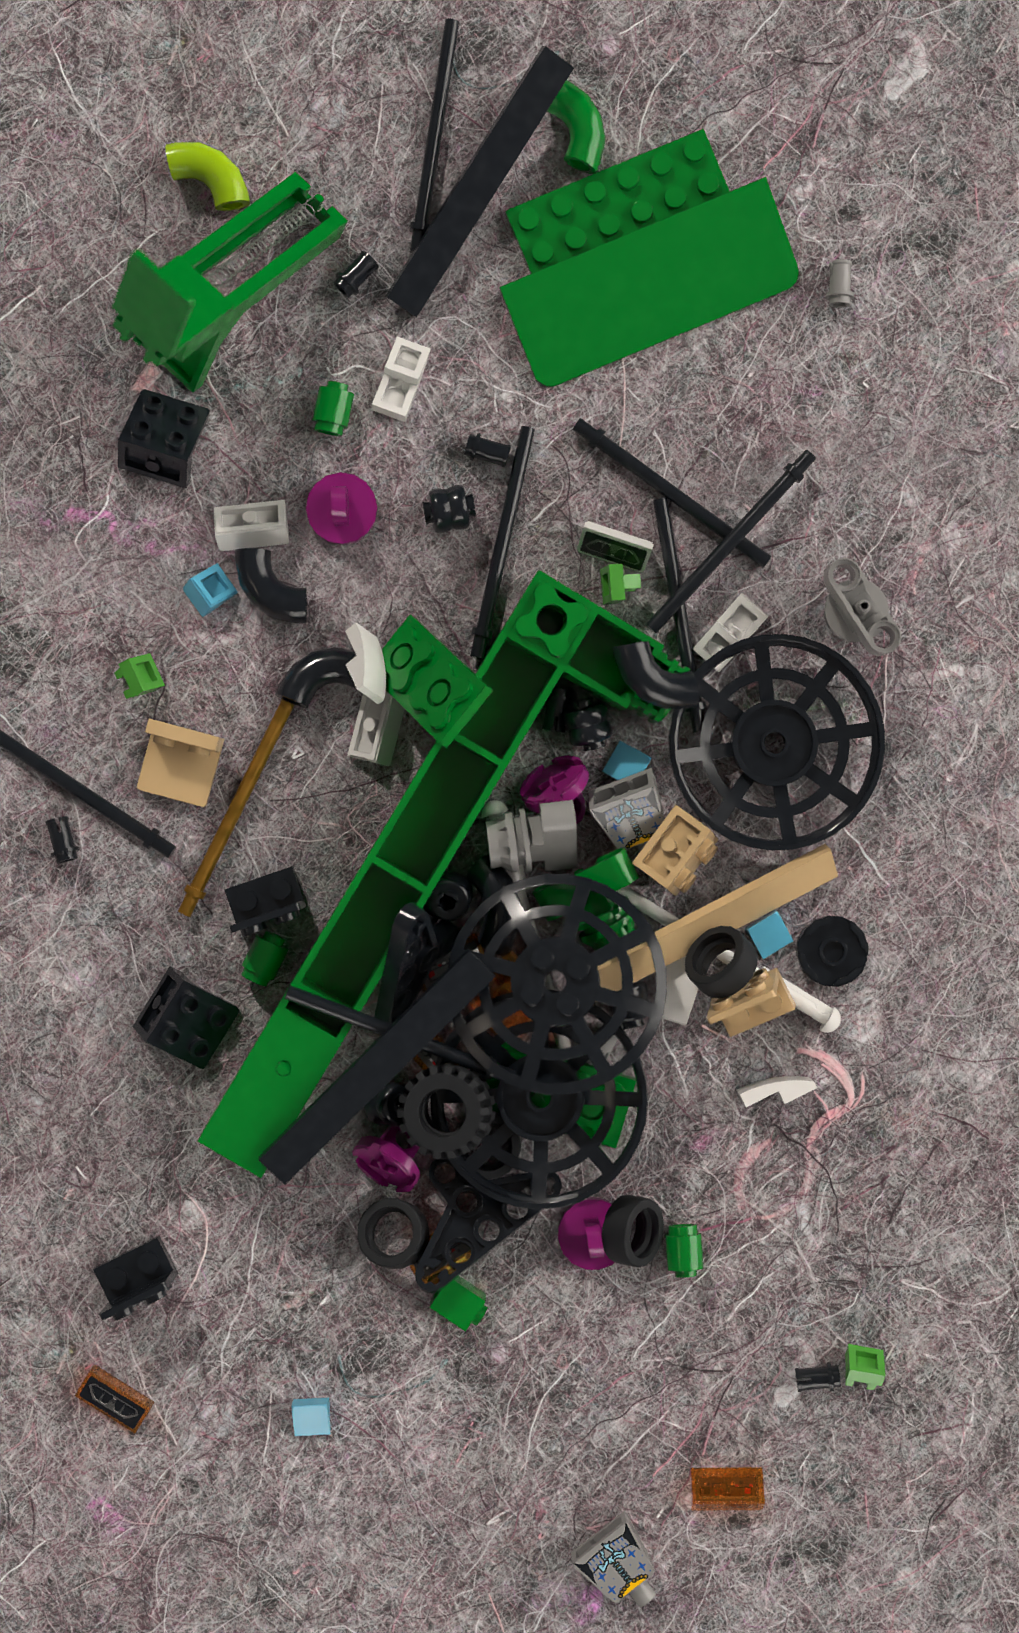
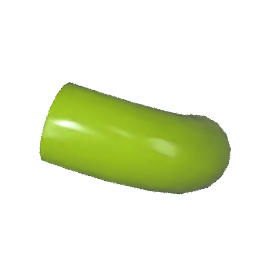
[165,142,250,211]

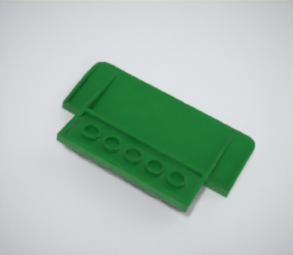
[500,129,799,387]

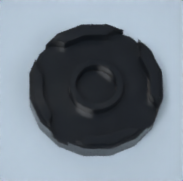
[796,915,869,987]

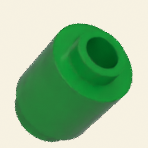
[312,381,354,437]
[241,930,289,987]
[665,1224,704,1278]

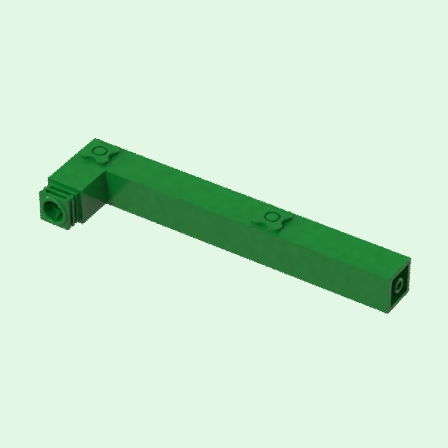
[197,569,690,1178]

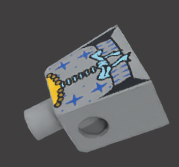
[588,767,665,853]
[571,1511,656,1607]

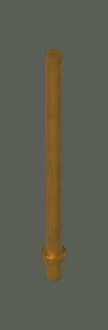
[178,699,295,917]

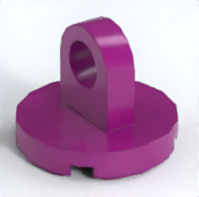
[306,472,378,545]
[520,755,589,825]
[352,1125,420,1192]
[558,1197,615,1270]

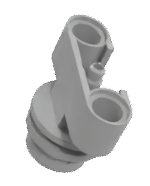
[823,558,901,656]
[485,800,577,873]

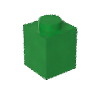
[430,1270,488,1332]

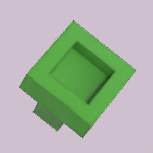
[600,564,641,605]
[114,653,165,699]
[845,1344,886,1391]

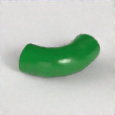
[547,80,606,174]

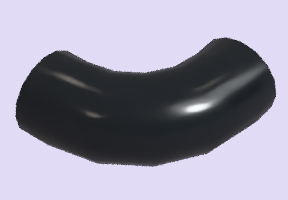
[235,548,307,623]
[613,641,699,709]
[275,647,356,709]
[467,854,520,955]

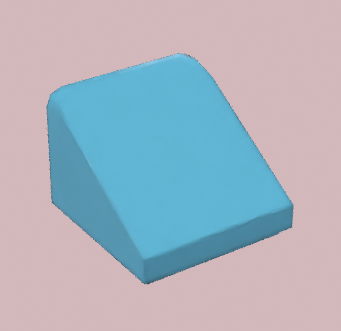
[183,563,238,617]
[602,741,652,780]
[744,910,793,959]
[291,1397,331,1436]

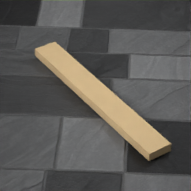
[596,844,838,1002]

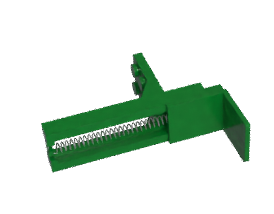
[112,172,348,393]

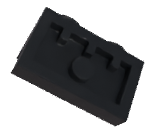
[118,389,210,488]
[224,866,307,937]
[132,966,240,1069]
[93,1235,178,1321]

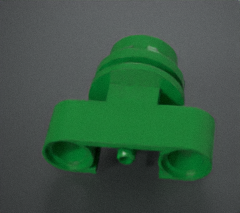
[532,847,639,951]

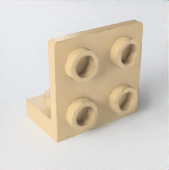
[137,718,225,807]
[632,805,718,896]
[706,968,796,1037]

